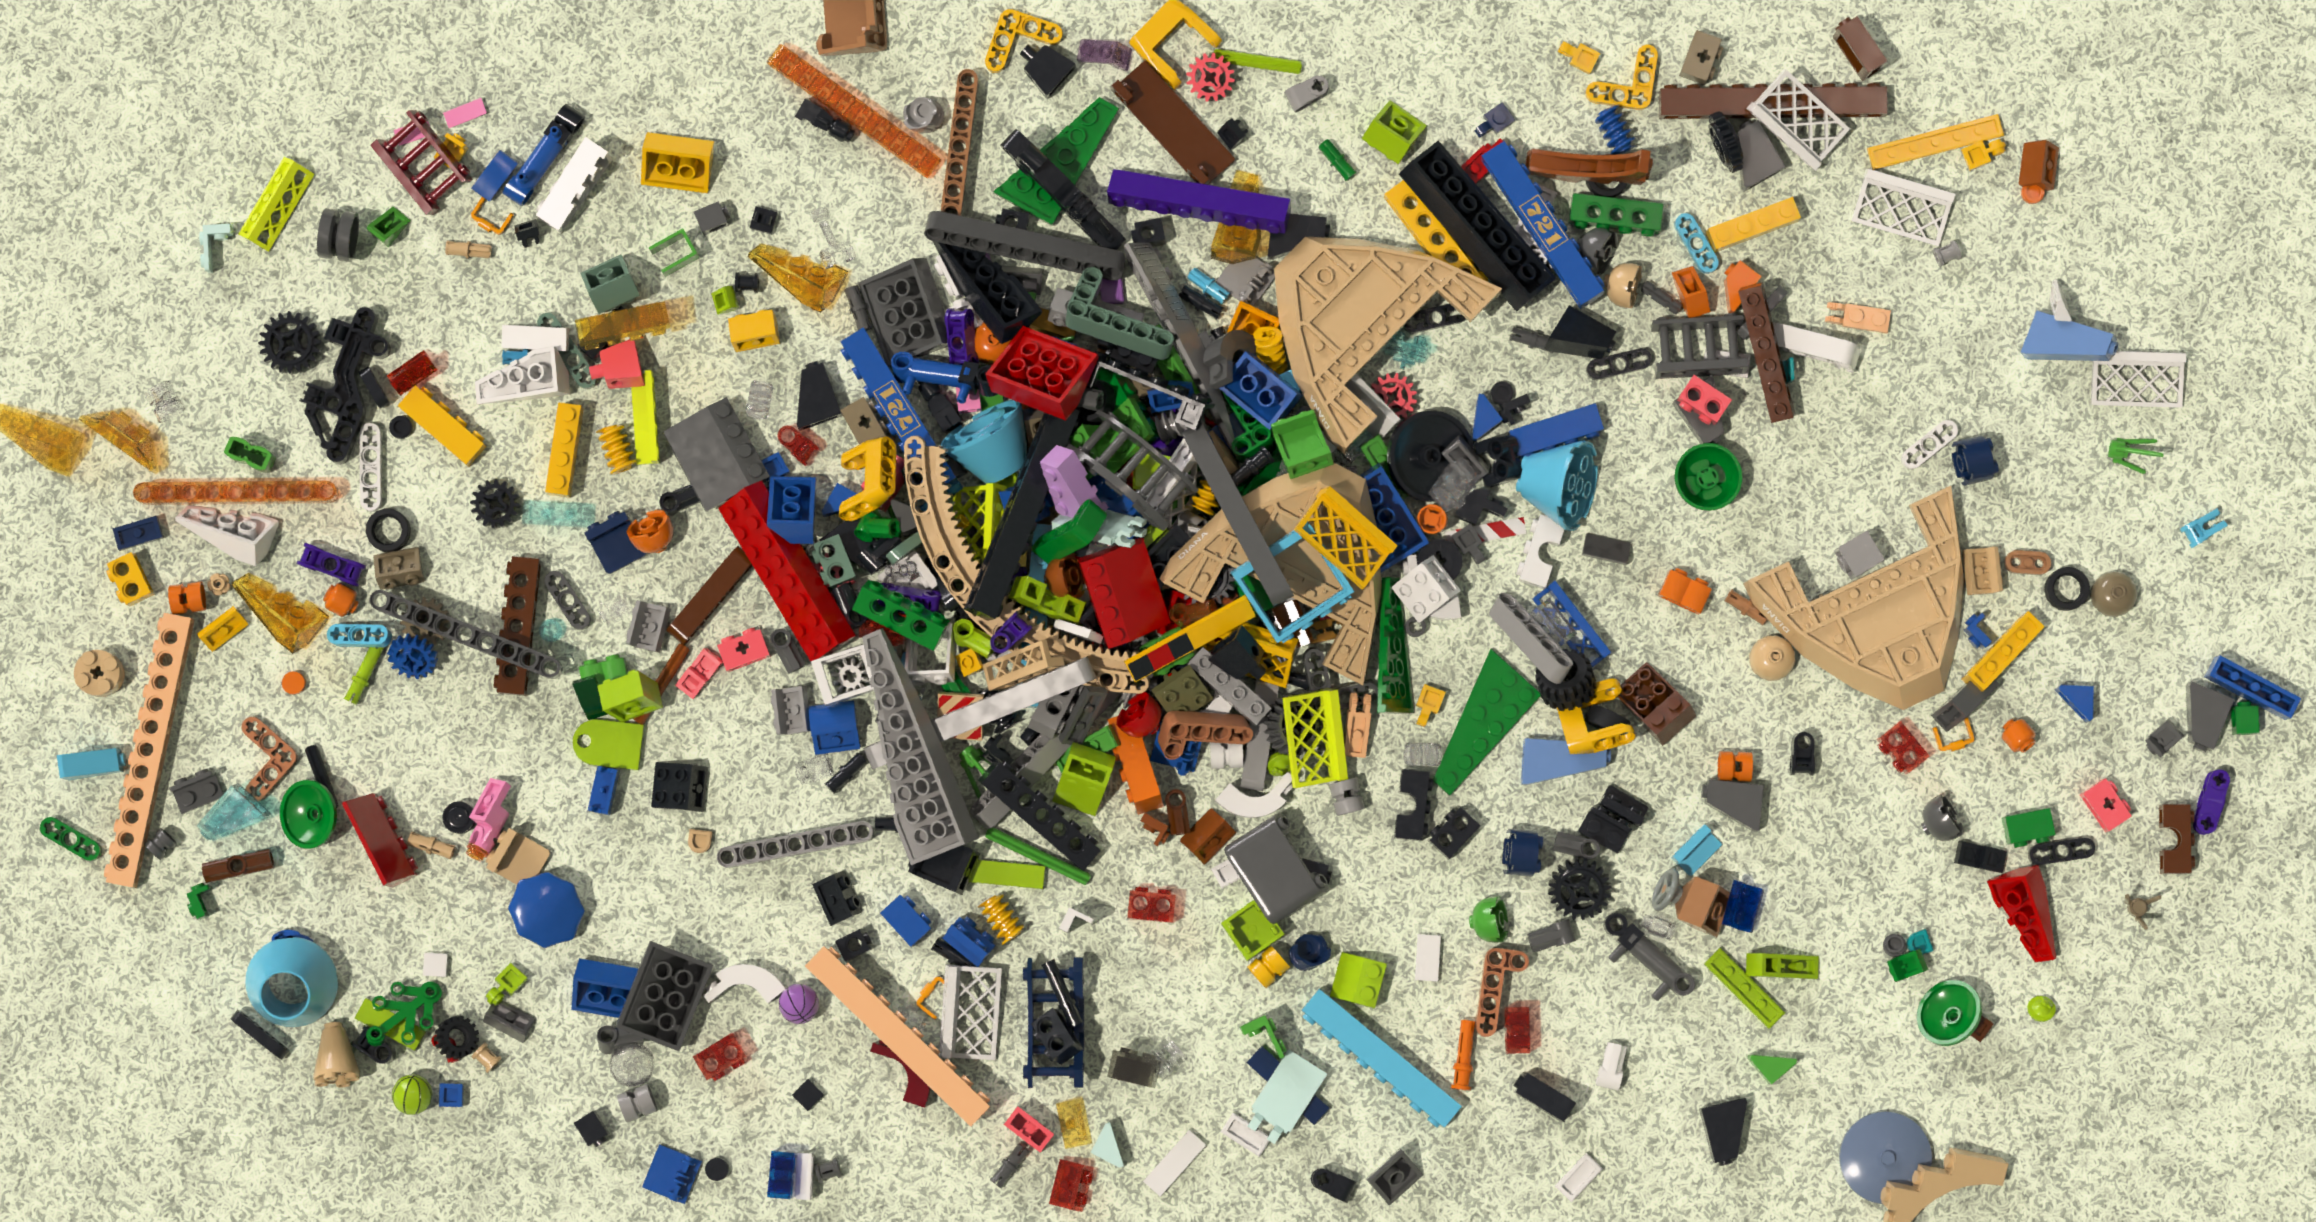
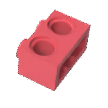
[1677,375,1732,425]

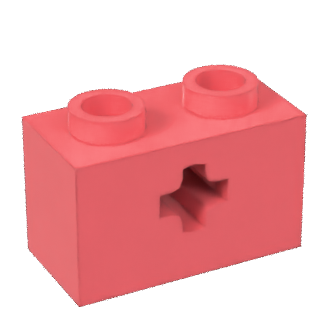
[717,627,771,672]
[2079,778,2132,832]
[1004,1106,1054,1153]

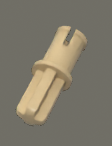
[445,240,492,259]

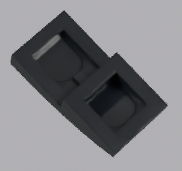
[1954,841,2007,873]

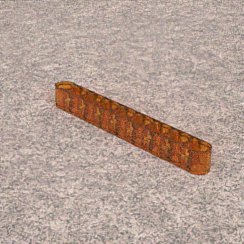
[766,44,942,179]
[133,481,340,505]

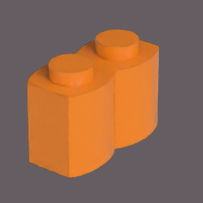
[1657,568,1712,615]

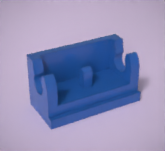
[587,766,620,816]

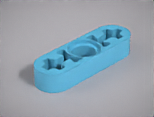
[1674,213,1719,274]
[327,624,392,647]

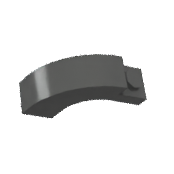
[1203,330,1256,389]

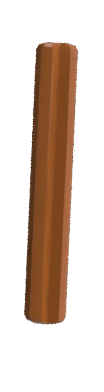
[634,643,689,725]

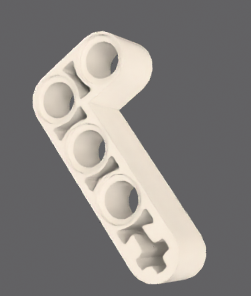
[1773,322,1861,373]

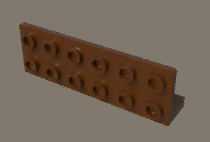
[1111,61,1235,185]

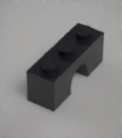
[1394,769,1433,841]

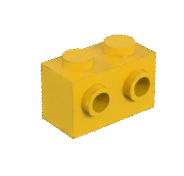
[728,310,780,352]

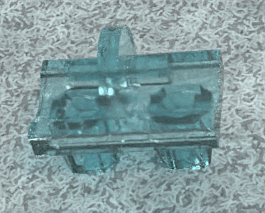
[1384,331,1428,369]

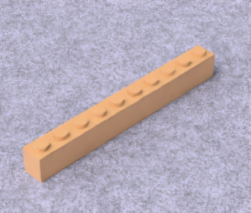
[805,946,991,1127]

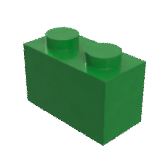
[2002,808,2056,848]

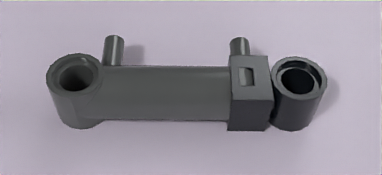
[1603,913,1695,1001]

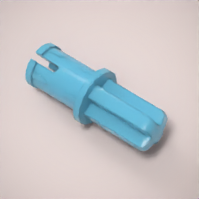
[1188,268,1230,305]

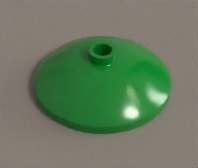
[280,780,337,849]
[1917,980,1982,1046]

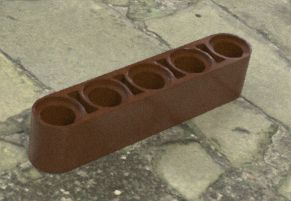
[666,546,752,646]

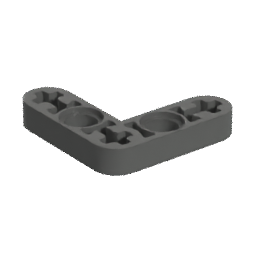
[1303,648,1378,710]

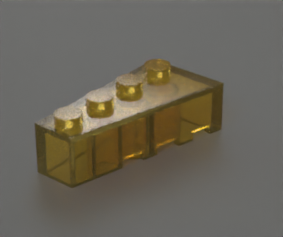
[574,301,670,350]

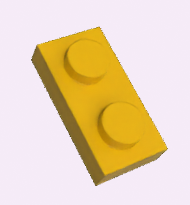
[197,606,249,652]

